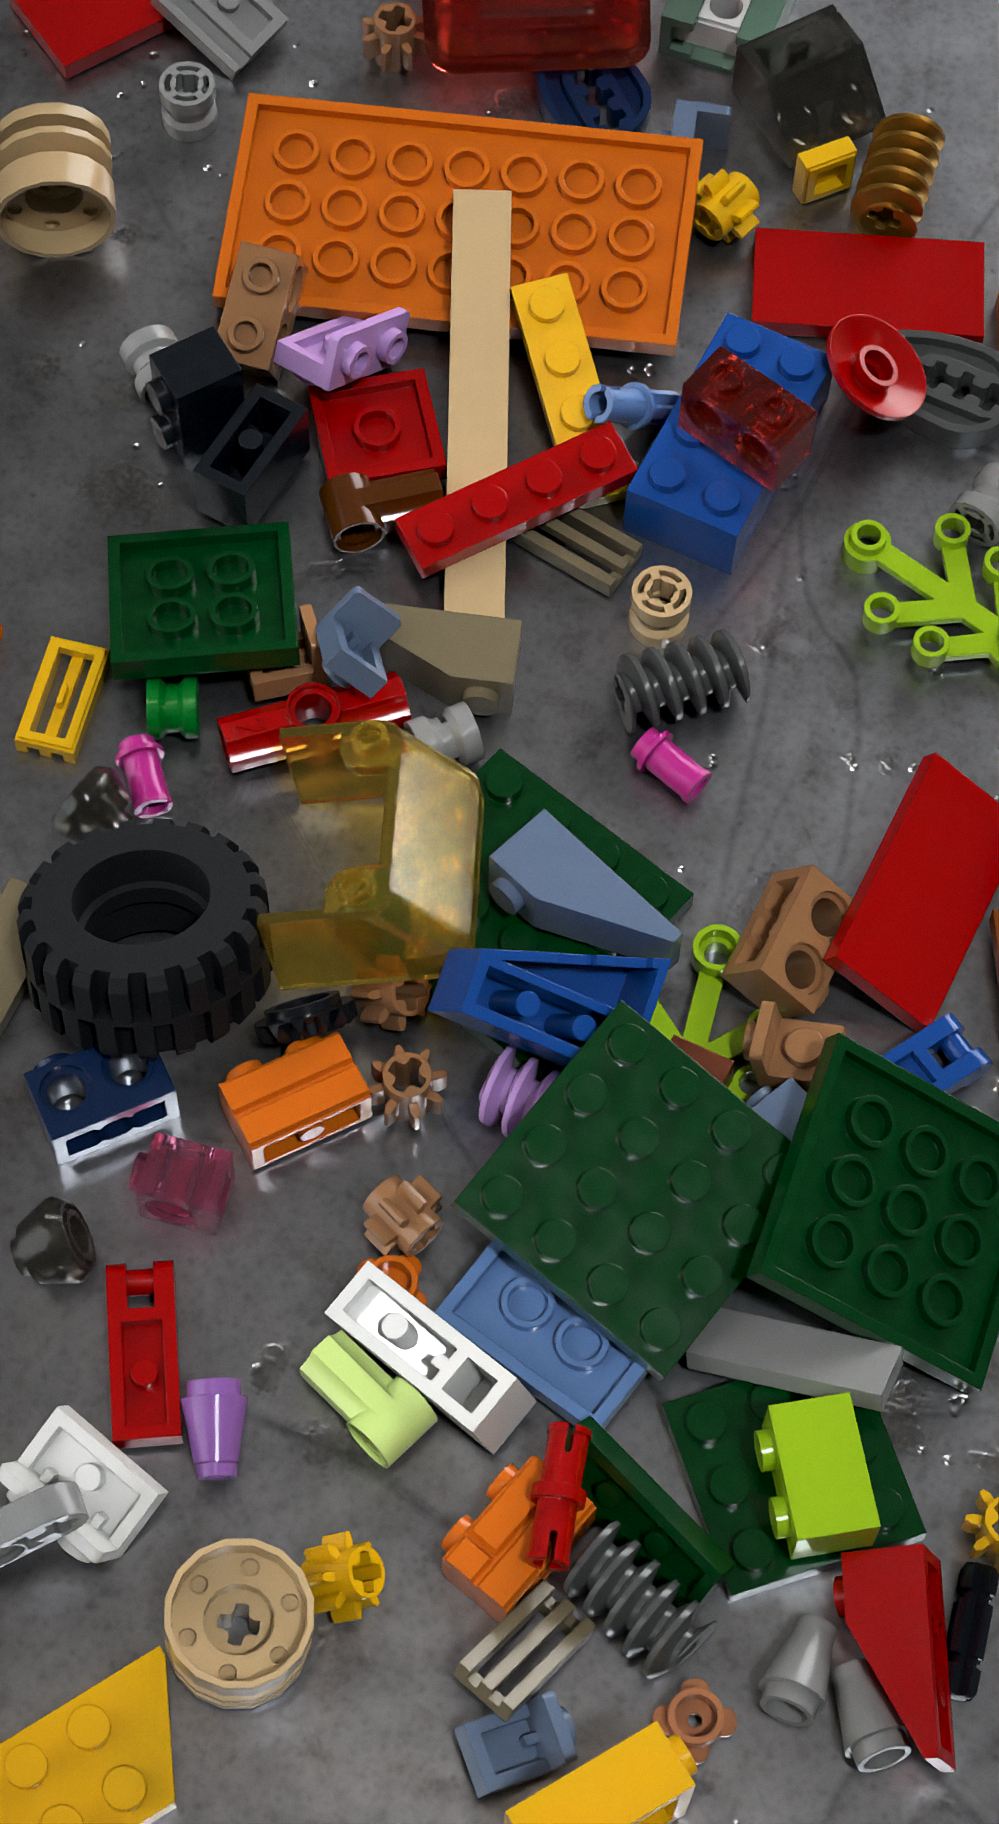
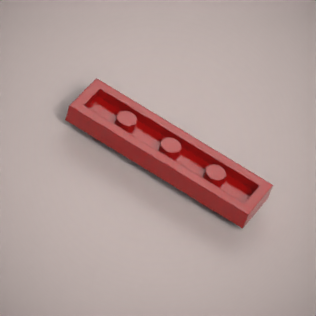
[395,421,638,579]

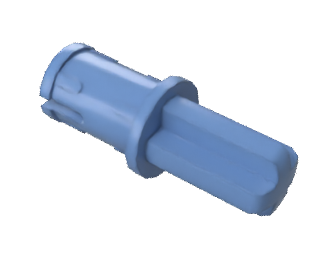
[583,382,680,430]

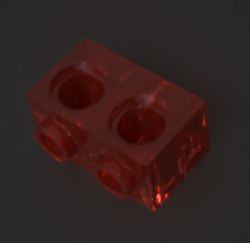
[678,346,818,492]

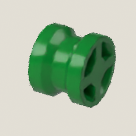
[146,677,200,740]

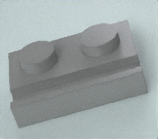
[150,0,289,80]

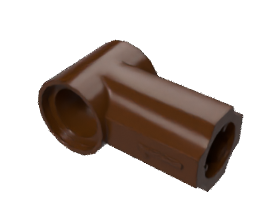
[319,468,443,553]

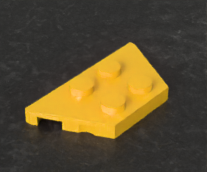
[0,1645,177,1824]

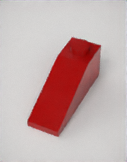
[833,1543,956,1773]

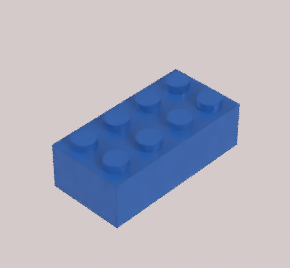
[623,312,832,575]

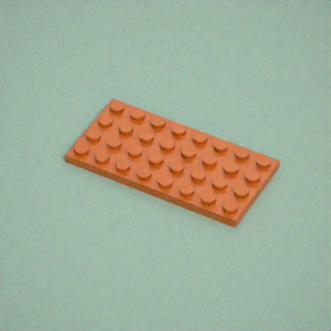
[212,93,703,356]

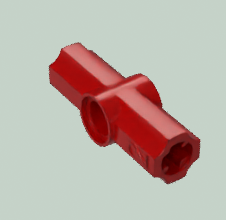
[217,671,411,773]

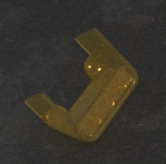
[257,720,484,990]

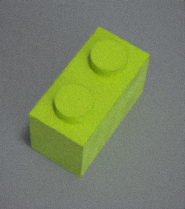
[754,1392,881,1559]

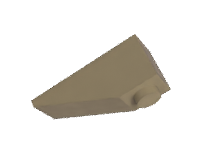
[338,598,522,716]

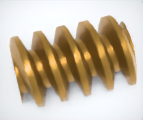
[850,112,946,237]

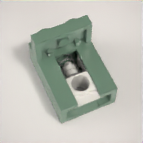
[658,0,797,83]

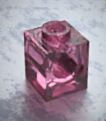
[129,1132,236,1236]

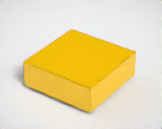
[792,136,857,204]

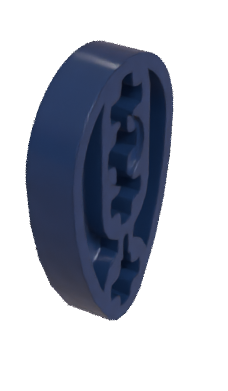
[534,16,652,133]

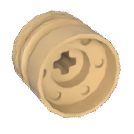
[0,102,116,258]
[164,1538,314,1709]

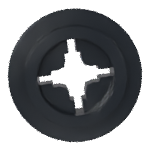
[254,990,358,1045]

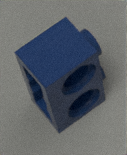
[23,1045,180,1166]

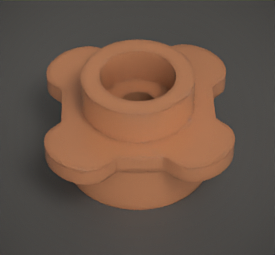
[652,1678,737,1765]

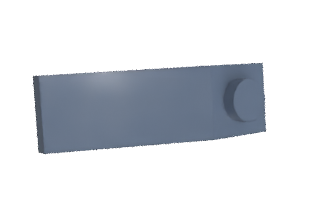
[488,809,683,970]

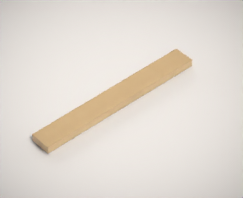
[444,189,512,618]

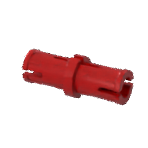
[525,1422,592,1572]

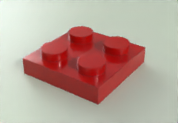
[308,368,447,481]

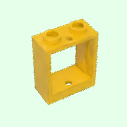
[504,1721,698,1824]

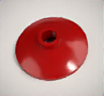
[826,314,927,421]

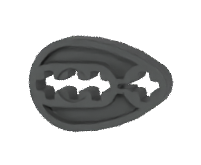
[897,329,999,449]

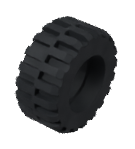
[17,818,274,1060]

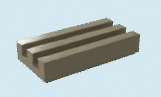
[509,507,643,597]
[453,1579,597,1722]

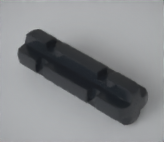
[946,1562,999,1702]

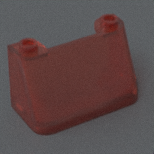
[422,0,651,74]

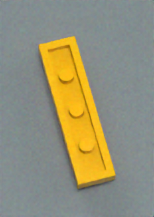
[510,273,630,510]

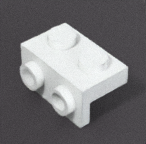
[0,1405,169,1563]

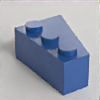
[428,948,672,1068]

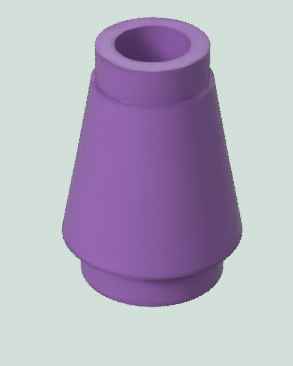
[180,1377,248,1481]

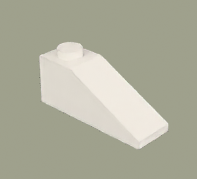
[324,1261,537,1455]

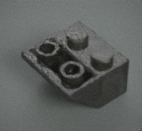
[731,4,886,170]

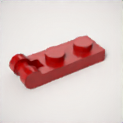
[106,1260,183,1449]

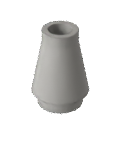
[758,1614,837,1727]
[830,1658,912,1772]

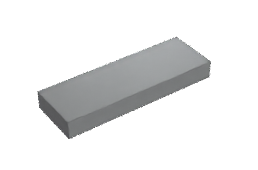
[686,1307,903,1412]

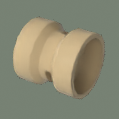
[628,565,693,649]

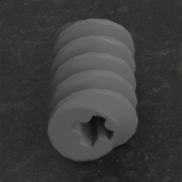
[614,629,750,733]
[563,1520,718,1679]

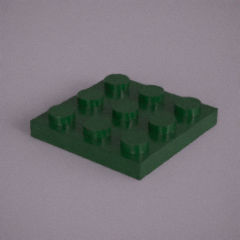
[107,521,300,681]
[661,1380,927,1603]

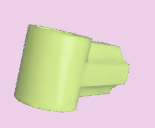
[300,1330,438,1469]

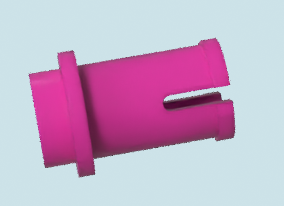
[631,727,712,804]
[115,734,173,818]

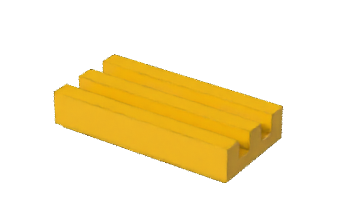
[14,636,111,764]

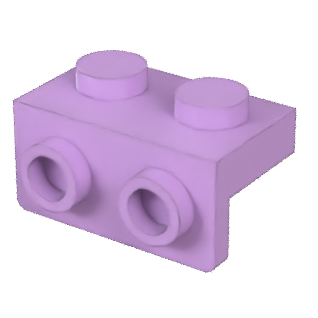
[273,307,410,391]

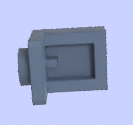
[660,99,732,151]
[315,586,401,699]
[454,1691,578,1799]

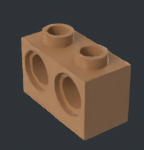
[218,241,308,382]
[721,864,853,1018]

